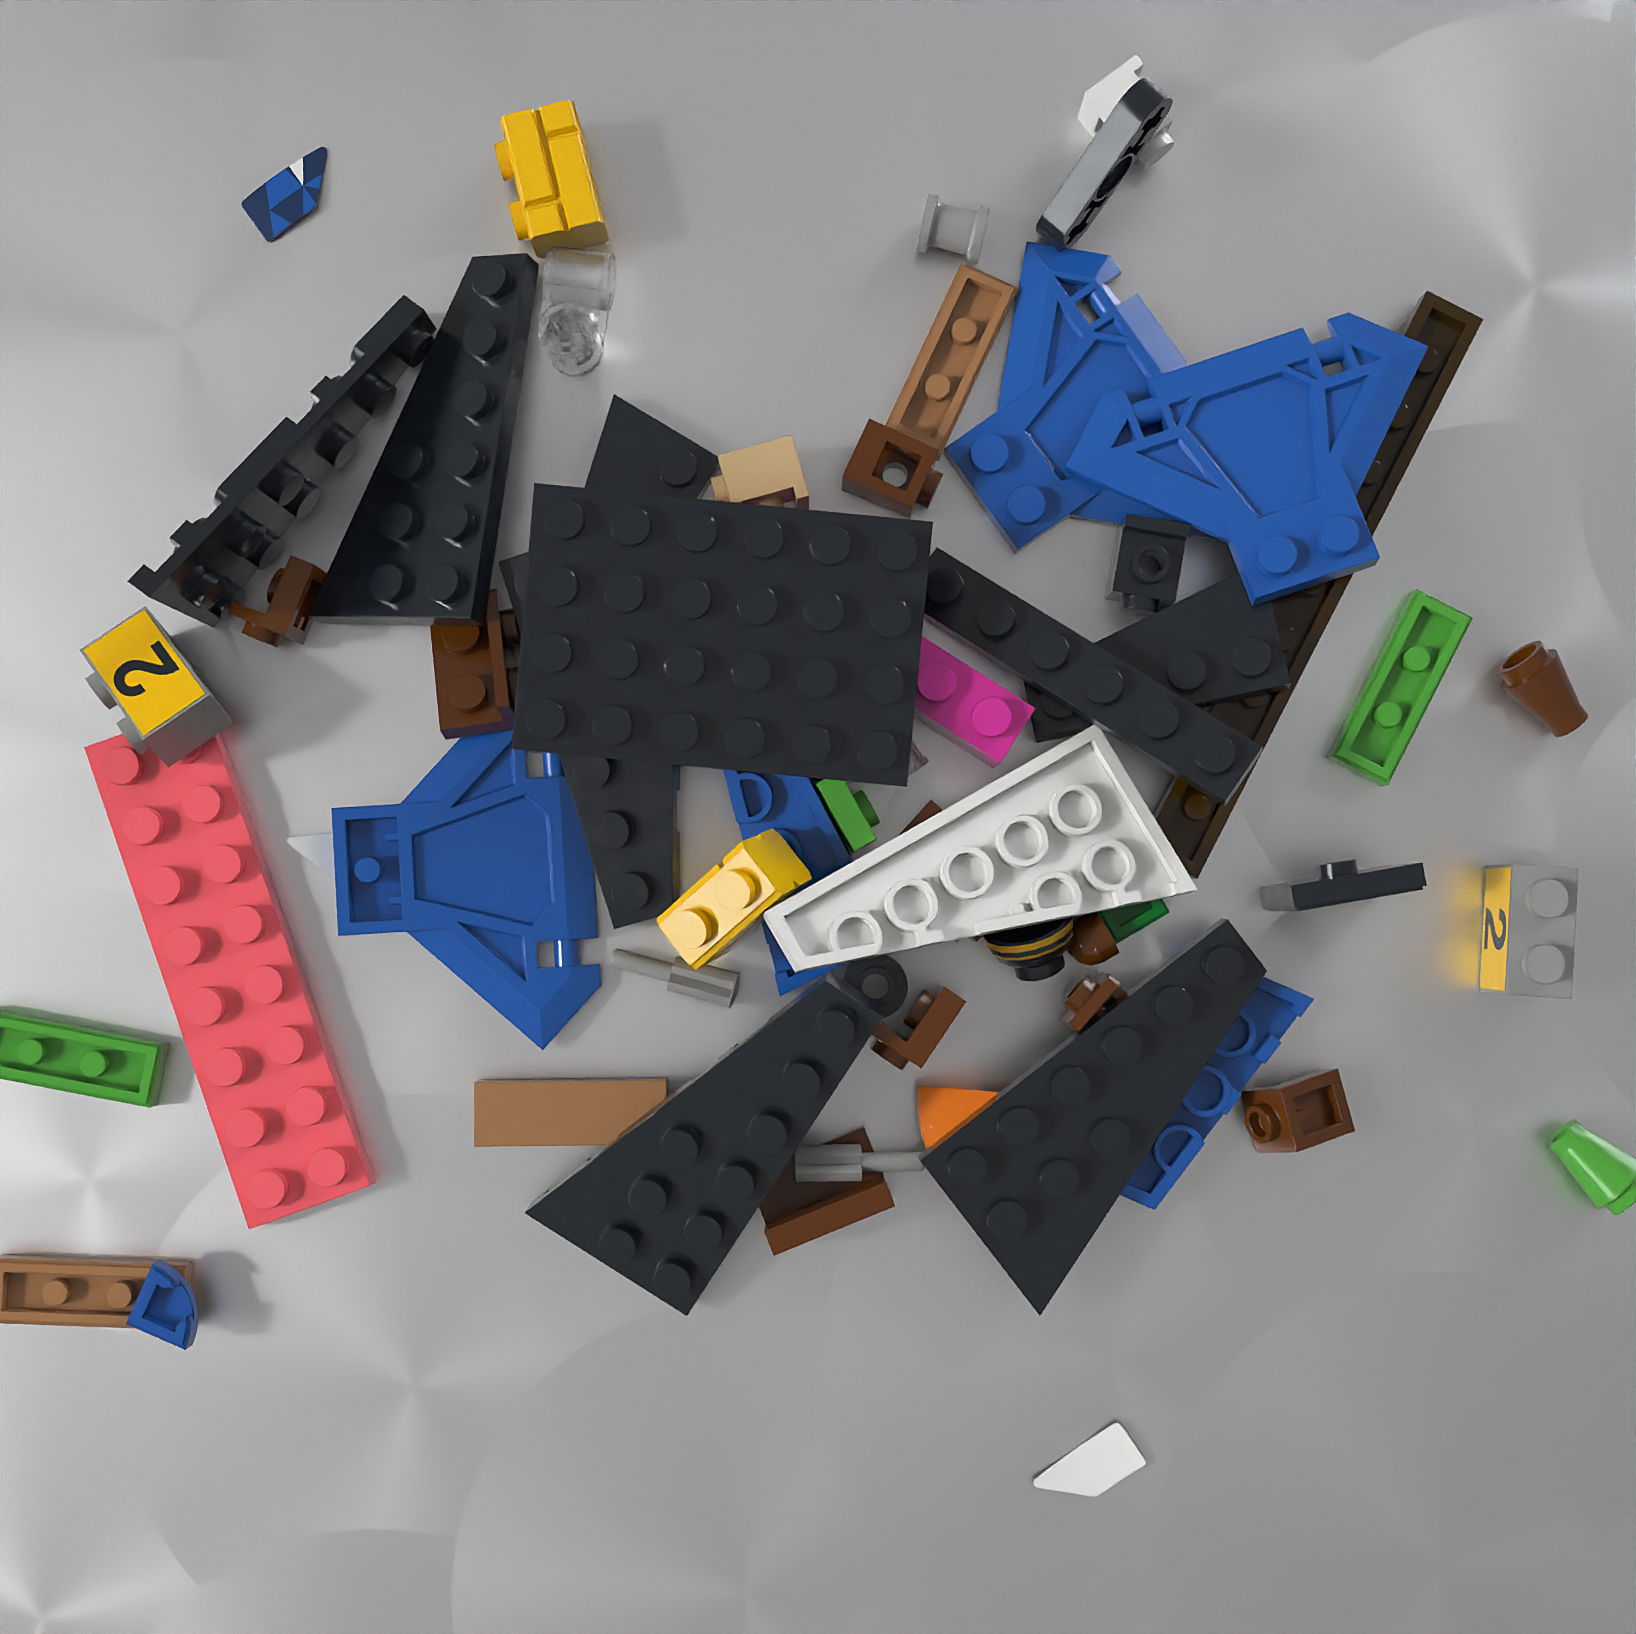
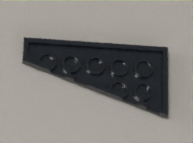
[917,918,1267,1316]

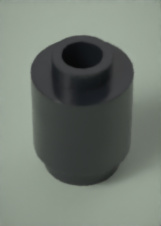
[842,955,908,1018]

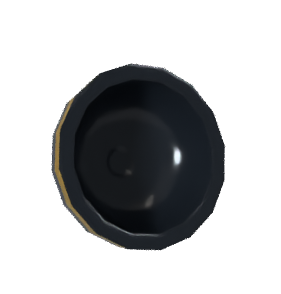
[983,917,1075,981]

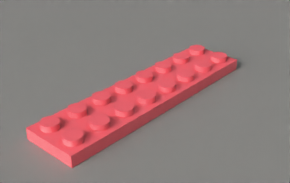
[84,732,376,1229]

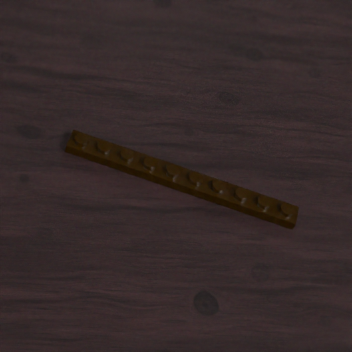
[1154,290,1483,879]

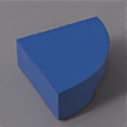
[126,1259,198,1350]

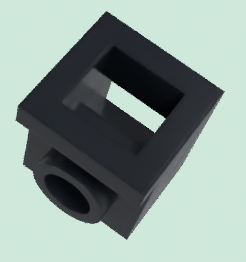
[1105,513,1191,616]

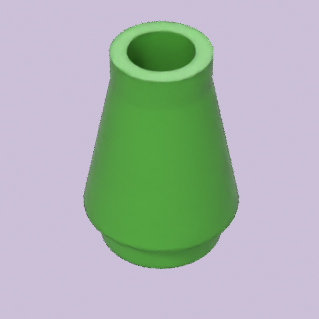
[1547,1119,1636,1215]

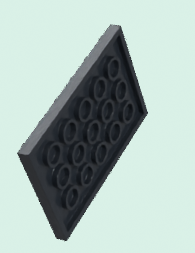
[511,483,933,787]

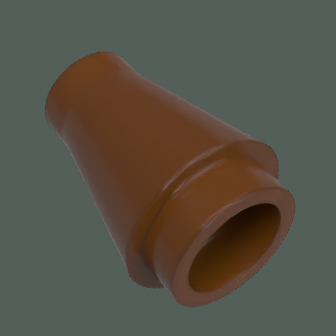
[1497,641,1588,737]

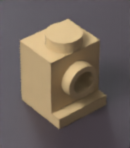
[710,435,809,509]

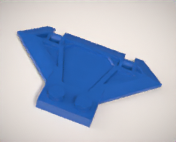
[943,241,1227,554]
[1065,312,1428,606]
[331,729,601,1050]

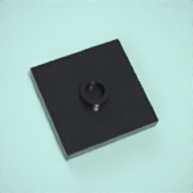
[1259,859,1427,911]

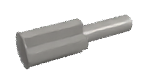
[609,948,740,1009]
[792,1144,925,1183]

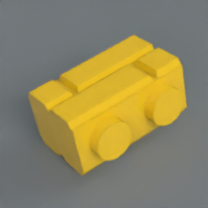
[494,99,609,259]
[657,828,812,970]

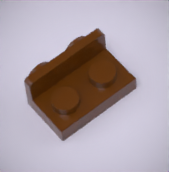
[430,588,521,740]
[870,985,967,1071]

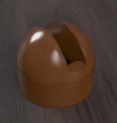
[1067,912,1119,966]

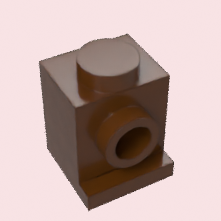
[841,418,943,518]

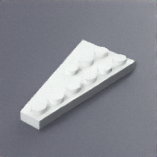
[762,725,1198,973]

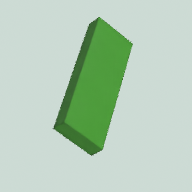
[1326,589,1473,786]
[0,1010,170,1108]

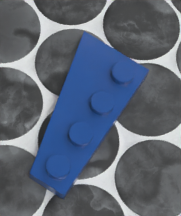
[723,769,855,996]
[1120,977,1314,1210]

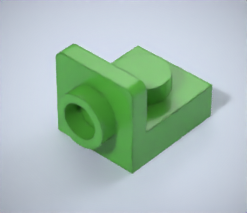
[816,779,880,854]

